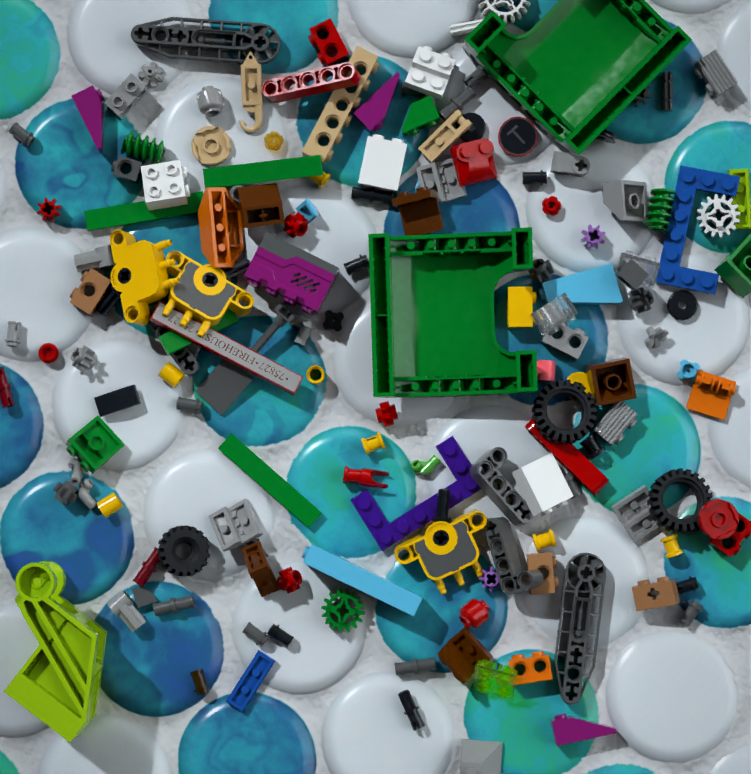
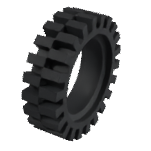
[531,380,597,445]
[647,468,713,533]

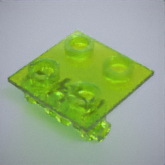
[474,659,518,700]

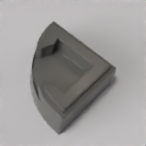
[132,587,158,608]

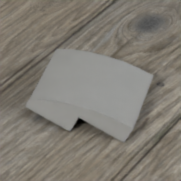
[416,158,467,204]
[611,485,660,543]
[209,499,263,552]

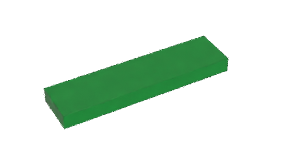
[158,309,239,356]

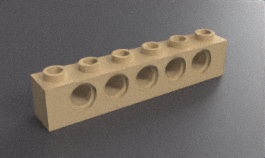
[302,46,380,165]

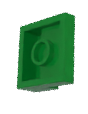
[66,415,125,474]

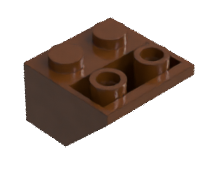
[237,183,285,228]

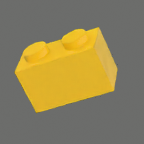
[507,286,536,329]

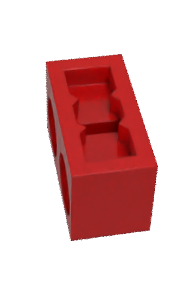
[308,18,349,67]
[708,513,751,557]

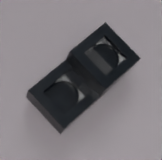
[94,385,141,417]

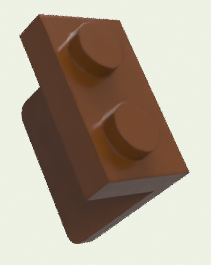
[392,187,444,236]
[437,626,492,684]

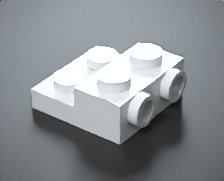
[404,46,456,100]

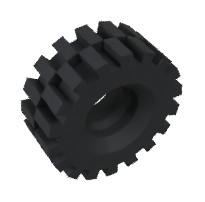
[157,526,211,576]

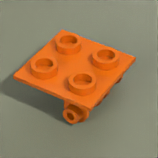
[686,370,736,420]

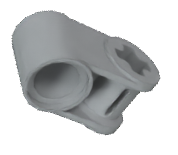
[550,151,590,177]

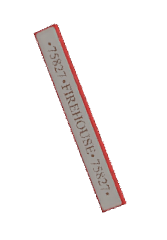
[150,302,303,396]

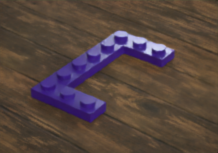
[351,436,481,551]

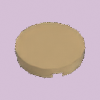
[191,126,231,166]

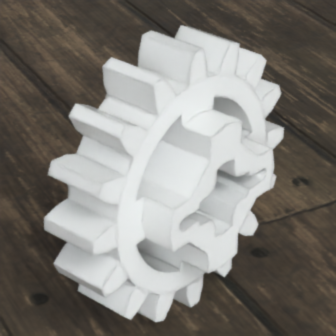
[696,194,740,238]

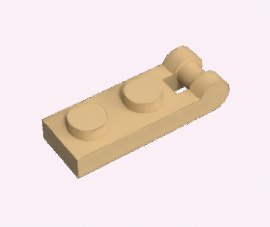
[418,110,473,163]

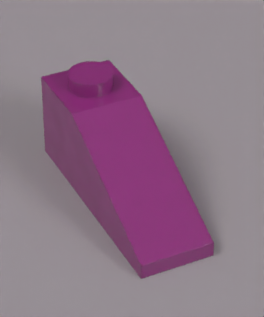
[354,72,400,134]
[72,85,105,152]
[550,713,617,746]

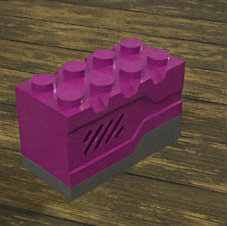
[244,232,339,316]

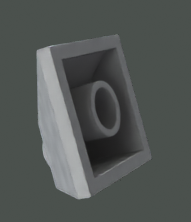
[602,180,649,222]
[459,739,503,774]

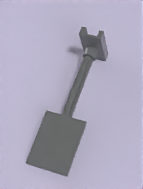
[195,303,300,415]

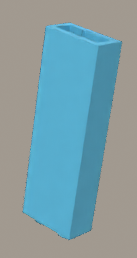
[301,544,422,616]

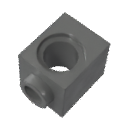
[111,156,144,184]
[616,259,649,292]

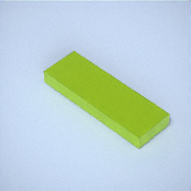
[728,169,751,230]

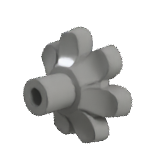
[138,62,164,88]
[644,326,669,349]

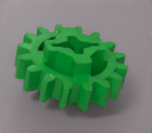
[321,588,365,632]

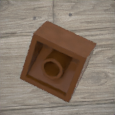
[585,357,637,406]

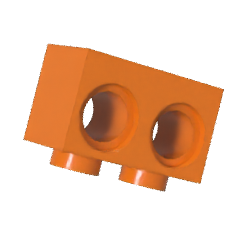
[508,651,553,686]

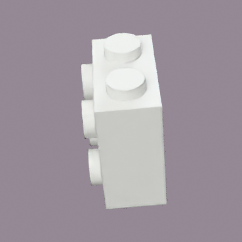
[141,160,191,211]

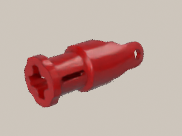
[343,466,390,489]

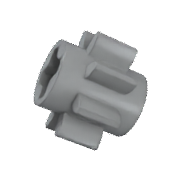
[71,345,96,372]

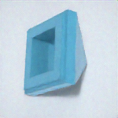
[296,199,319,225]

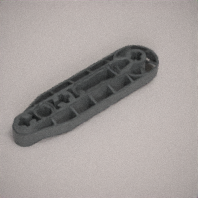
[131,17,281,65]
[554,552,606,704]

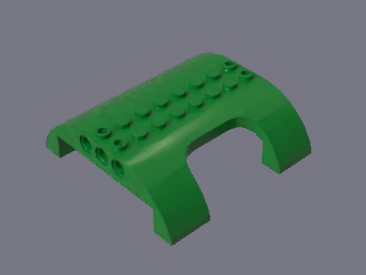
[464,0,692,155]
[368,227,538,398]

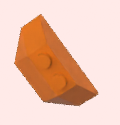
[198,187,244,268]

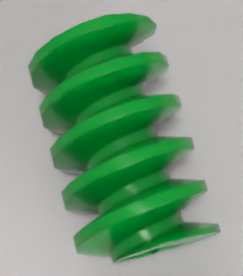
[121,130,165,164]
[644,188,676,233]

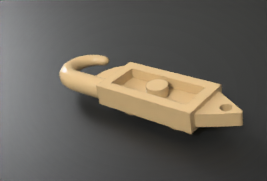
[239,51,263,133]

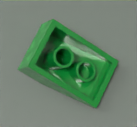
[714,232,751,298]

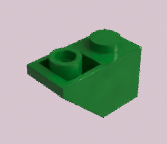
[401,96,440,137]

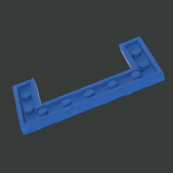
[655,165,740,295]

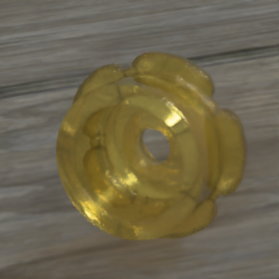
[264,131,284,151]

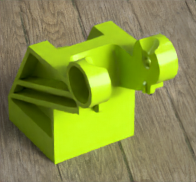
[4,561,107,742]

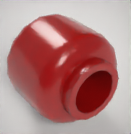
[459,599,489,629]

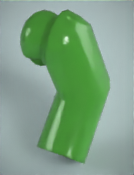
[411,455,441,474]

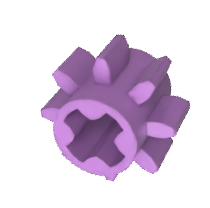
[581,225,605,249]
[478,566,501,592]

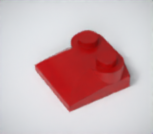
[450,139,498,187]

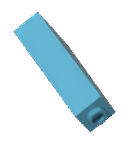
[539,263,623,305]

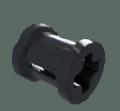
[580,433,606,460]

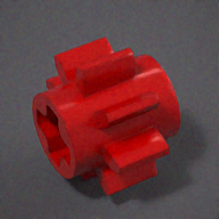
[37,198,62,223]
[283,212,308,238]
[375,401,398,427]
[277,567,302,594]

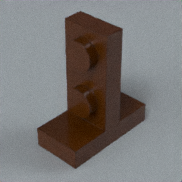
[241,541,280,597]

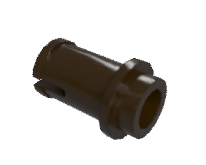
[190,669,210,696]

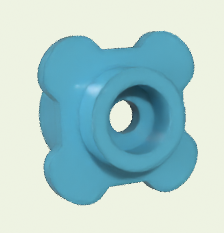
[677,360,700,382]

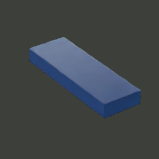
[226,650,276,712]

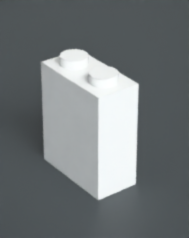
[358,134,407,194]
[512,453,573,516]

